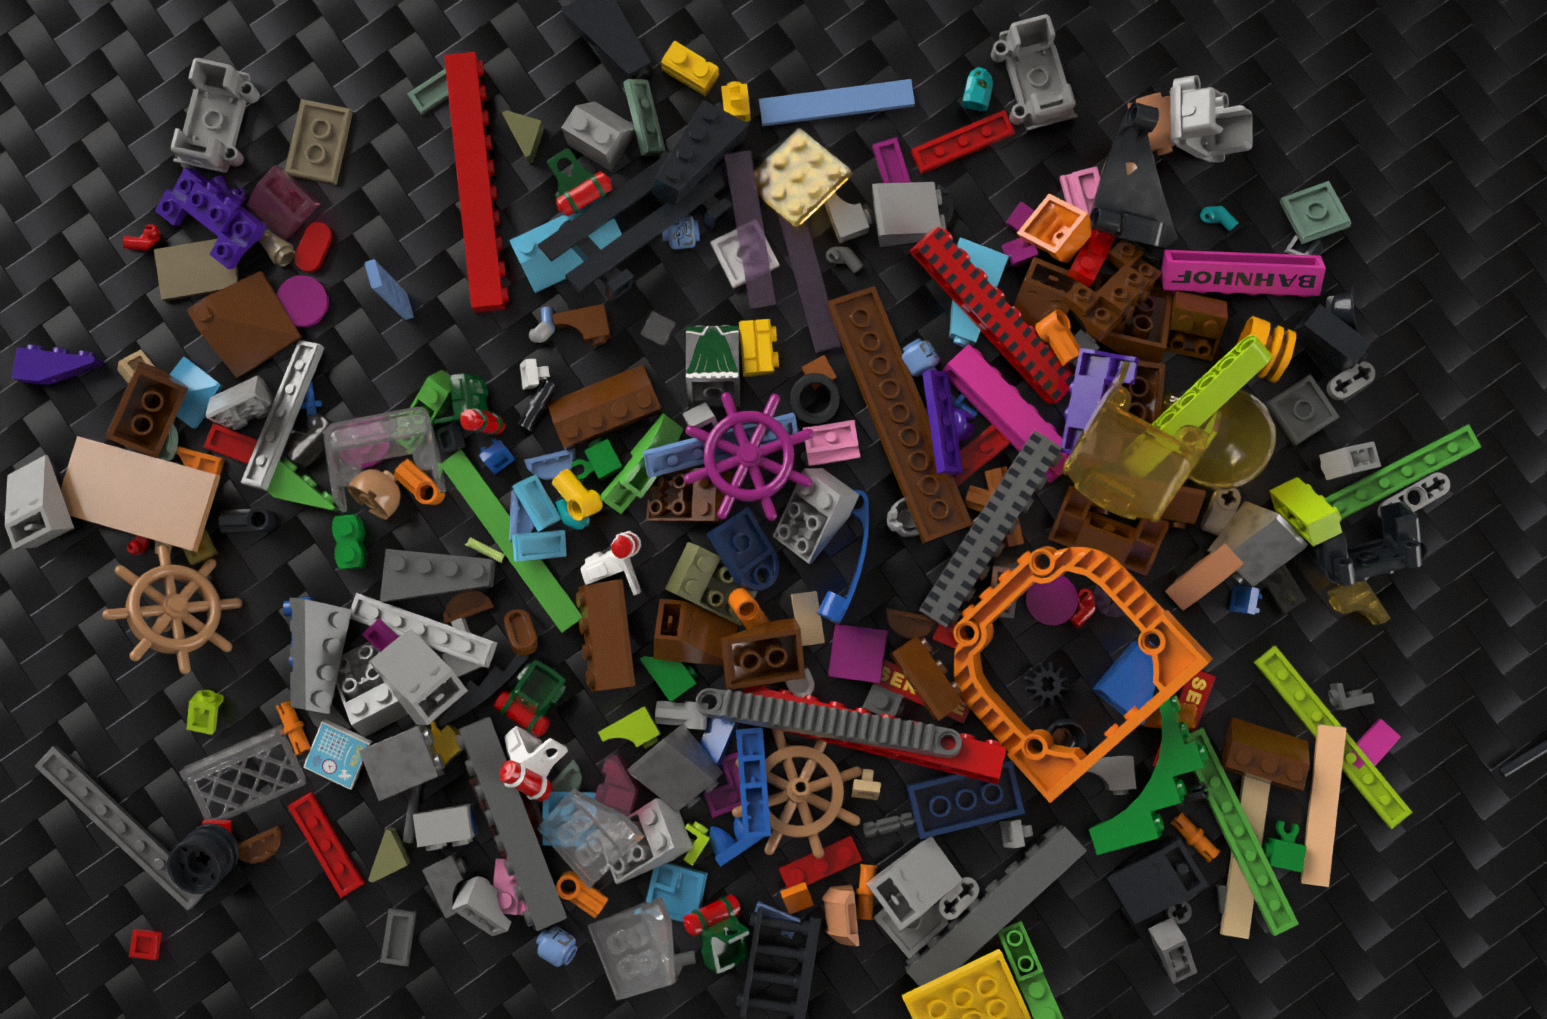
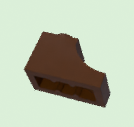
[552,304,612,346]

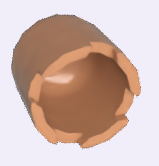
[1127,91,1175,155]

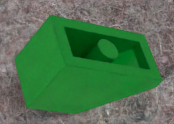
[640,656,698,702]

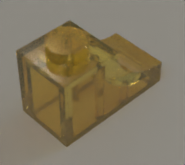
[1328,580,1391,625]

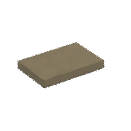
[284,99,353,185]
[154,239,239,301]

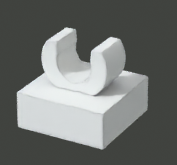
[520,359,550,390]

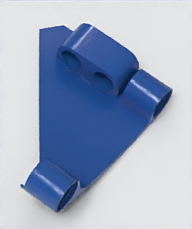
[817,490,869,624]

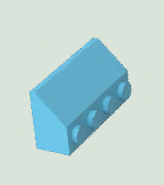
[509,198,622,293]

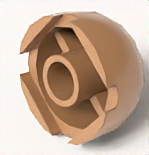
[347,469,401,520]

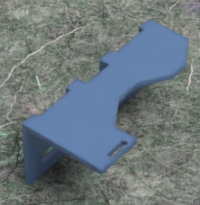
[754,901,800,939]

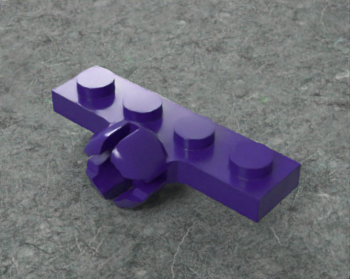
[922,370,975,476]

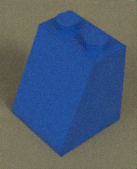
[1092,641,1155,725]

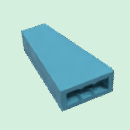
[949,238,1009,348]

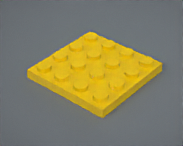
[902,949,1031,1019]

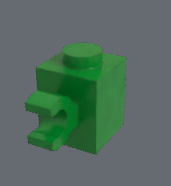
[571,438,623,481]
[1262,821,1307,872]

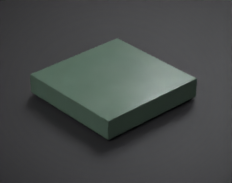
[1280,181,1351,244]

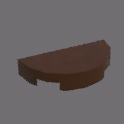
[443,590,495,625]
[886,608,937,639]
[238,825,282,864]

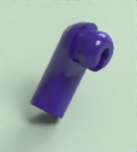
[211,175,246,204]

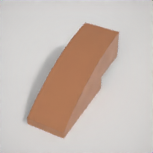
[1165,544,1244,610]

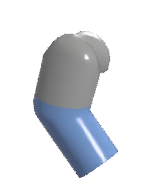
[529,307,555,343]

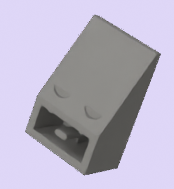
[206,375,274,430]
[5,455,74,550]
[773,468,859,564]
[369,628,468,725]
[336,641,409,737]
[598,798,693,884]
[866,837,962,931]

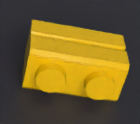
[661,41,719,97]
[739,319,779,377]

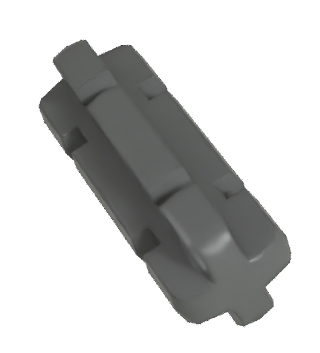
[863,812,915,838]

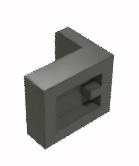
[862,683,905,717]
[1328,683,1374,710]

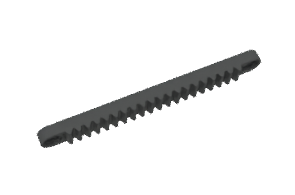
[696,688,962,758]

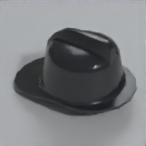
[1326,285,1359,333]

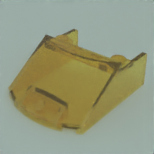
[1062,361,1222,522]

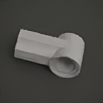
[655,701,708,730]

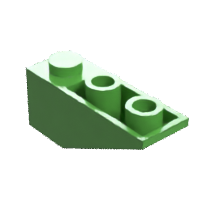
[393,370,452,453]
[267,457,340,512]

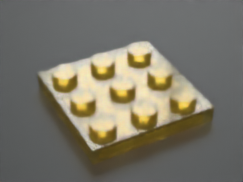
[744,128,853,228]

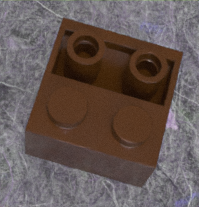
[1165,291,1228,361]

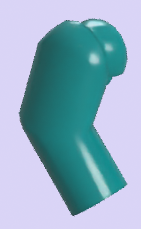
[1200,206,1239,231]

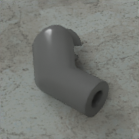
[826,247,864,274]
[662,950,697,984]

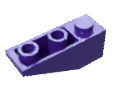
[12,345,104,385]

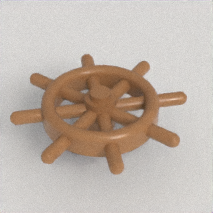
[103,545,243,674]
[732,729,863,859]

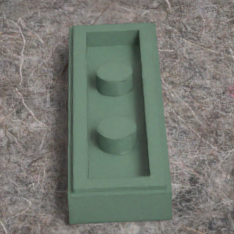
[623,79,666,156]

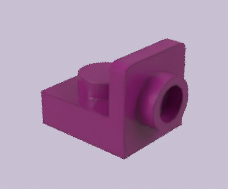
[1002,238,1038,270]

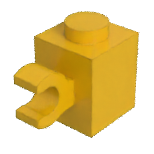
[721,82,751,122]
[430,720,461,765]

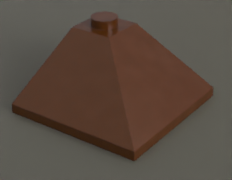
[187,271,302,379]
[1088,272,1173,363]

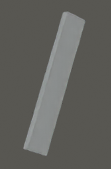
[241,340,324,491]
[350,593,497,668]

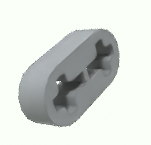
[1327,362,1375,400]
[934,877,979,921]

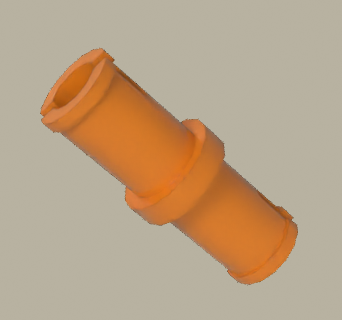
[275,700,311,756]
[1170,812,1220,863]
[856,864,877,920]

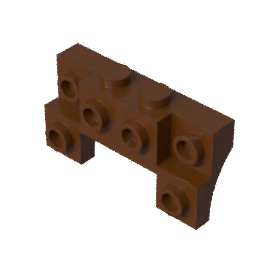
[1062,238,1162,341]
[1048,485,1169,576]

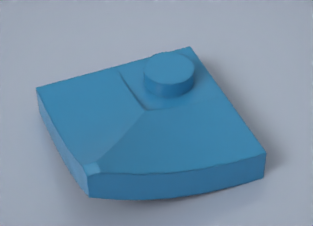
[170,356,223,430]
[643,862,708,922]

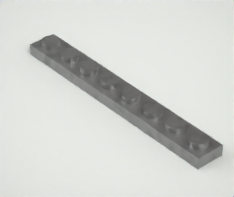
[35,746,206,910]

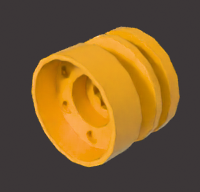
[1236,316,1296,383]

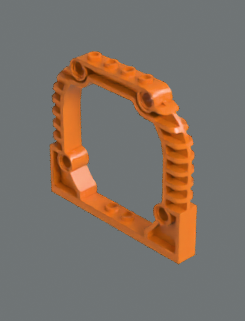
[953,546,1213,803]

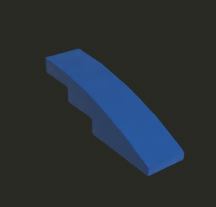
[736,728,771,838]

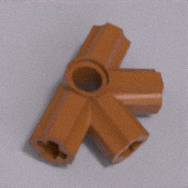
[964,467,1024,548]

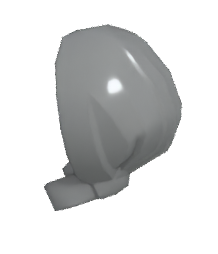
[887,498,919,537]

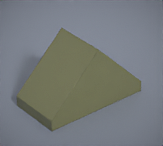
[502,110,544,164]
[368,827,412,882]

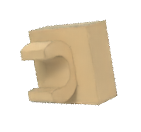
[851,769,881,800]

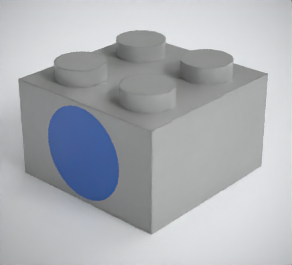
[413,803,480,851]

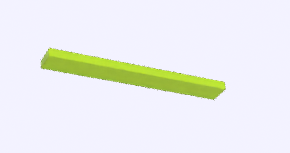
[1253,646,1413,829]

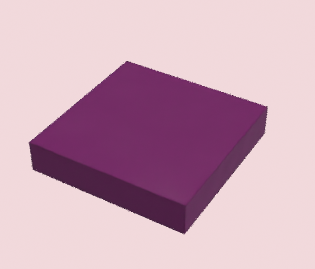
[828,624,888,684]

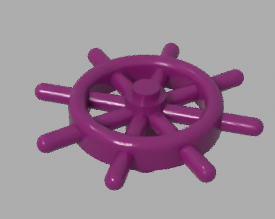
[684,392,814,521]

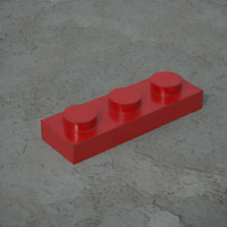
[1067,230,1116,287]
[779,835,862,888]

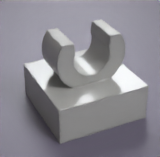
[999,819,1033,848]

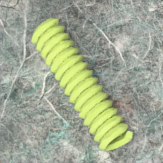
[465,537,505,563]

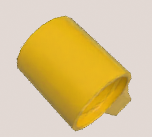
[552,469,602,521]

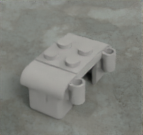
[991,14,1078,131]
[171,58,260,173]
[1170,75,1253,162]

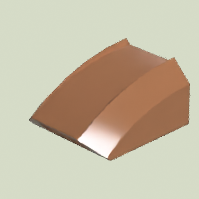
[821,885,859,946]

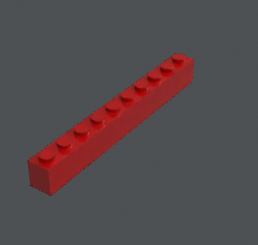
[444,52,509,313]
[743,685,1006,785]

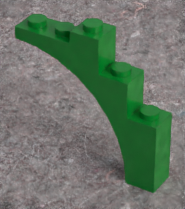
[1089,695,1209,855]

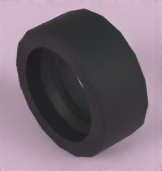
[790,373,840,424]

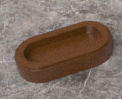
[504,609,538,655]

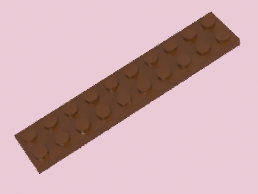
[826,286,973,544]

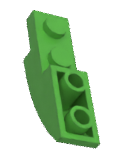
[600,413,683,514]
[997,921,1063,1019]

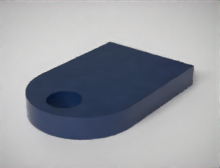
[706,507,779,592]

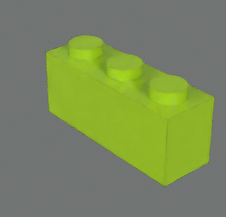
[1269,477,1342,546]

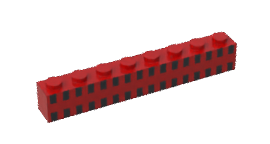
[909,226,1074,404]

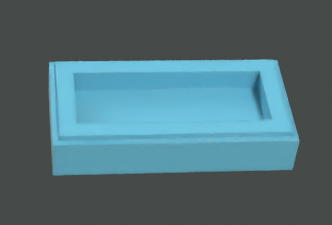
[512,474,561,532]
[512,530,567,562]

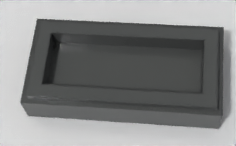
[380,908,417,966]

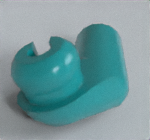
[555,499,590,530]

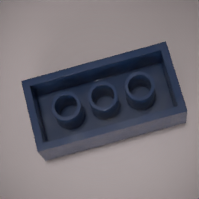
[906,760,1025,839]

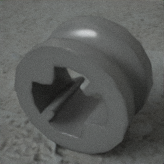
[1165,900,1192,924]

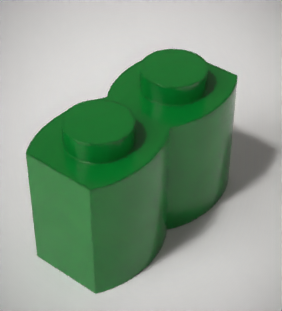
[332,514,368,571]

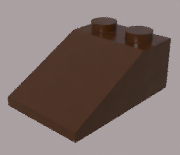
[721,618,805,690]

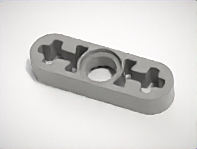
[1378,473,1450,518]

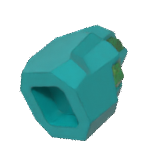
[962,67,993,111]

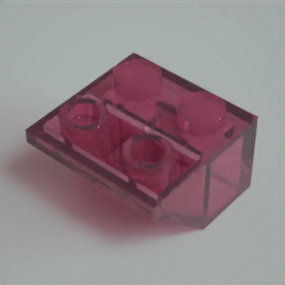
[247,165,320,241]
[595,753,640,816]

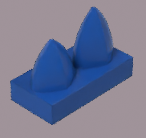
[709,816,764,867]

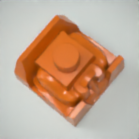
[1017,194,1091,263]

